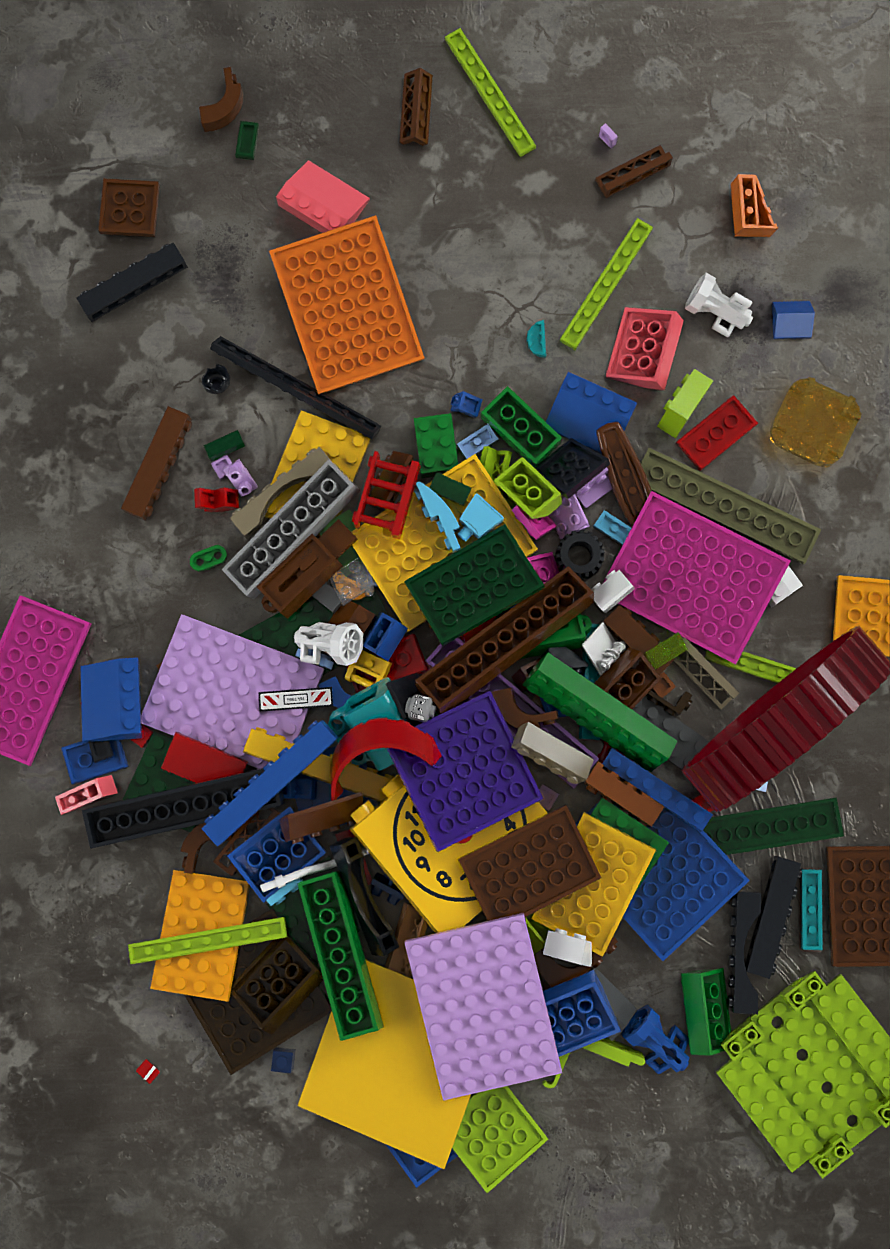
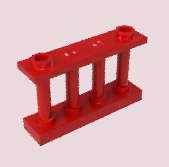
[352,451,421,540]

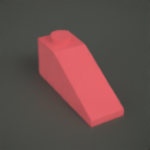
[55,775,118,815]

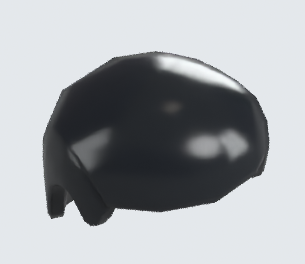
[202,364,230,394]

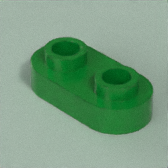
[190,545,228,572]

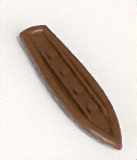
[596,422,652,527]

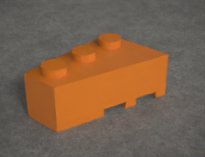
[731,174,778,237]

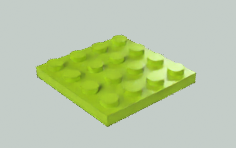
[452,1086,549,1193]

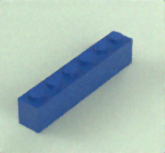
[602,748,713,832]

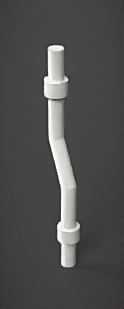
[260,848,369,892]

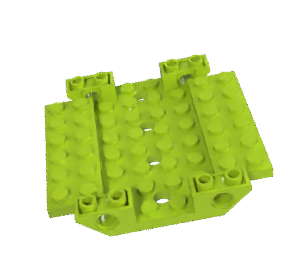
[715,971,890,1179]

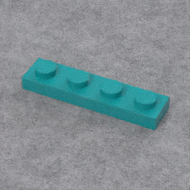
[800,869,823,950]

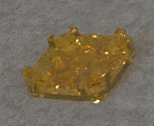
[770,377,862,467]

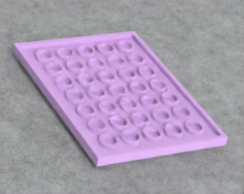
[141,614,325,769]
[405,913,562,1100]

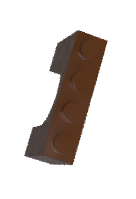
[534,936,618,987]

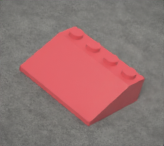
[276,160,370,233]
[606,307,684,391]

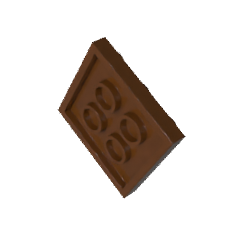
[98,178,160,237]

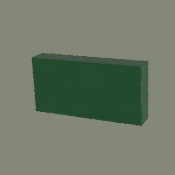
[235,121,259,160]
[204,430,245,462]
[429,472,472,506]

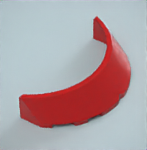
[330,718,441,801]

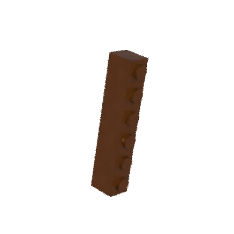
[121,406,192,521]

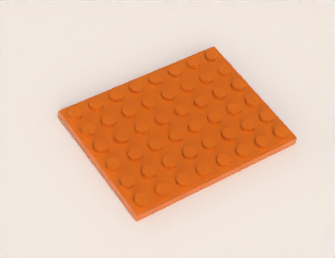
[269,215,425,395]

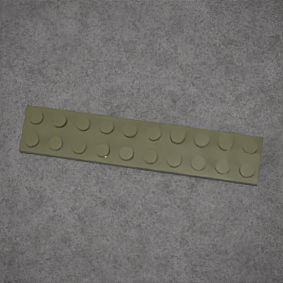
[641,448,821,564]

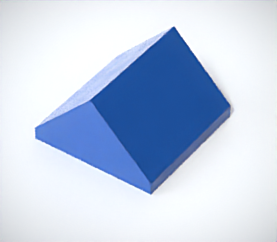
[772,301,815,339]

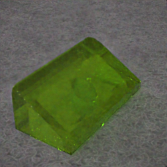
[644,632,688,670]

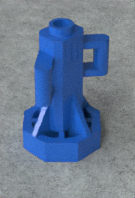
[621,1005,690,1074]

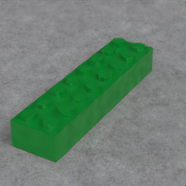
[523,653,677,772]
[297,871,384,1041]

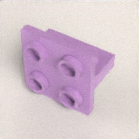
[575,467,612,508]
[549,494,590,539]

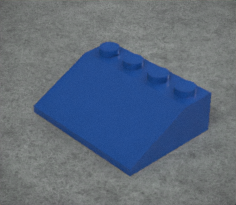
[546,372,637,454]
[81,658,142,742]
[227,806,327,903]
[543,970,621,1057]

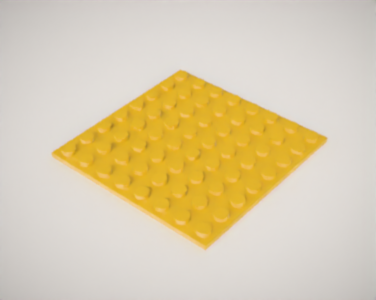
[297,959,471,1169]

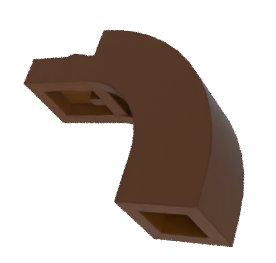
[199,67,243,132]
[491,687,559,729]
[180,823,235,874]

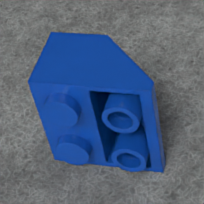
[363,612,408,661]

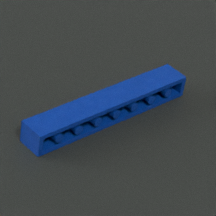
[201,720,339,847]

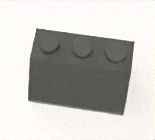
[591,968,638,1041]

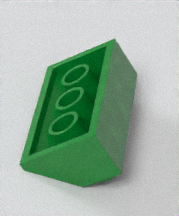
[681,968,731,1056]

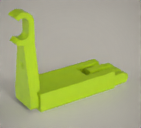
[542,1037,645,1088]

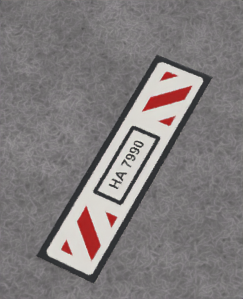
[258,687,333,712]

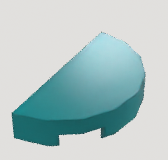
[526,320,546,358]

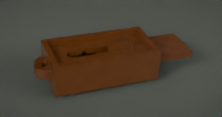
[256,519,358,619]

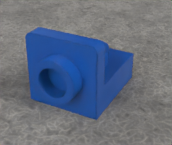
[451,391,483,418]

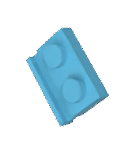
[266,877,302,906]

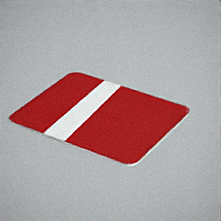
[136,1059,160,1084]

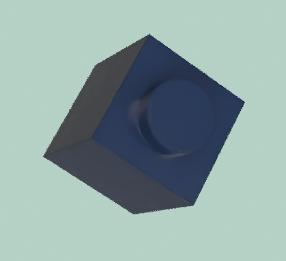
[271,1047,296,1073]

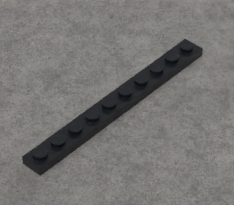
[210,336,381,439]

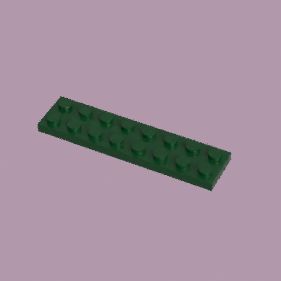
[703,797,844,855]

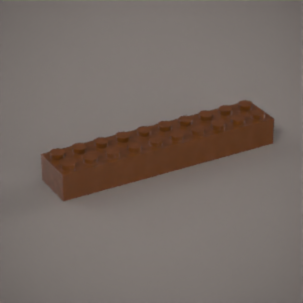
[415,566,594,715]

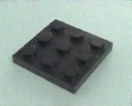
[535,438,610,499]

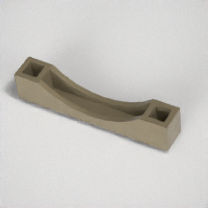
[230,446,330,539]

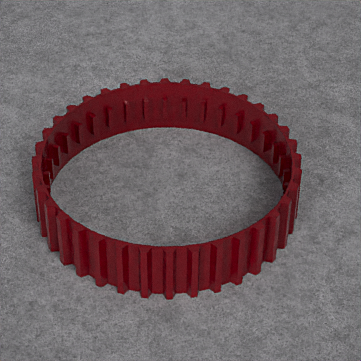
[682,626,890,812]

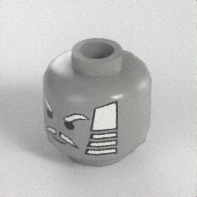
[405,694,436,722]

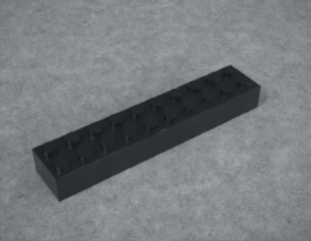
[82,768,285,849]

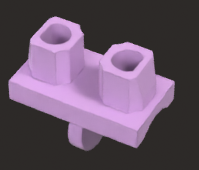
[223,459,258,497]

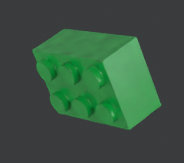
[414,413,458,478]

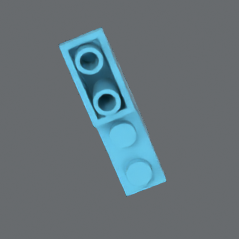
[414,482,460,553]

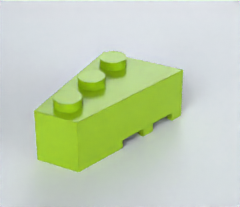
[657,369,713,439]

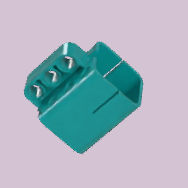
[328,677,419,771]

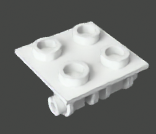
[582,622,626,676]

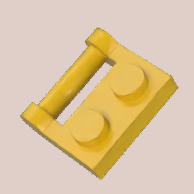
[345,650,392,688]

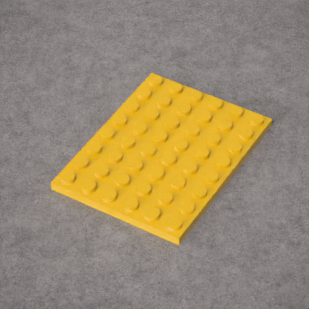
[351,454,538,632]

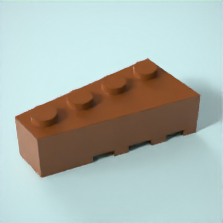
[584,761,664,827]

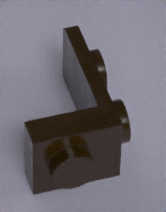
[646,691,693,716]

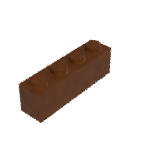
[603,605,675,675]

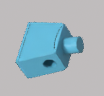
[457,493,504,542]

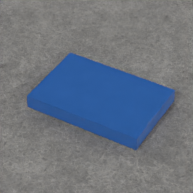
[61,740,129,785]

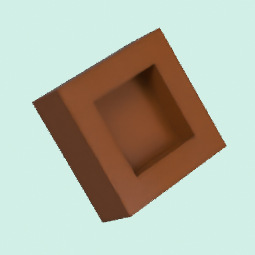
[652,672,676,698]

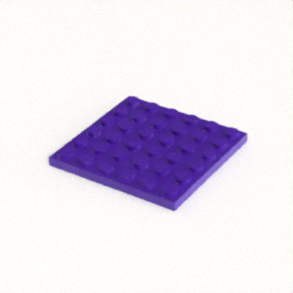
[387,691,544,852]

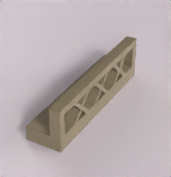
[671,638,739,709]

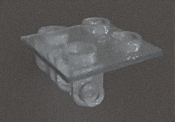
[330,557,375,606]

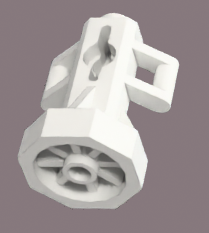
[685,273,753,338]
[294,622,363,666]

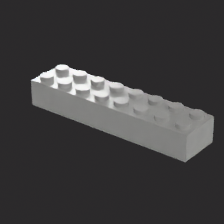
[222,459,361,599]

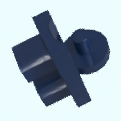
[370,872,404,905]

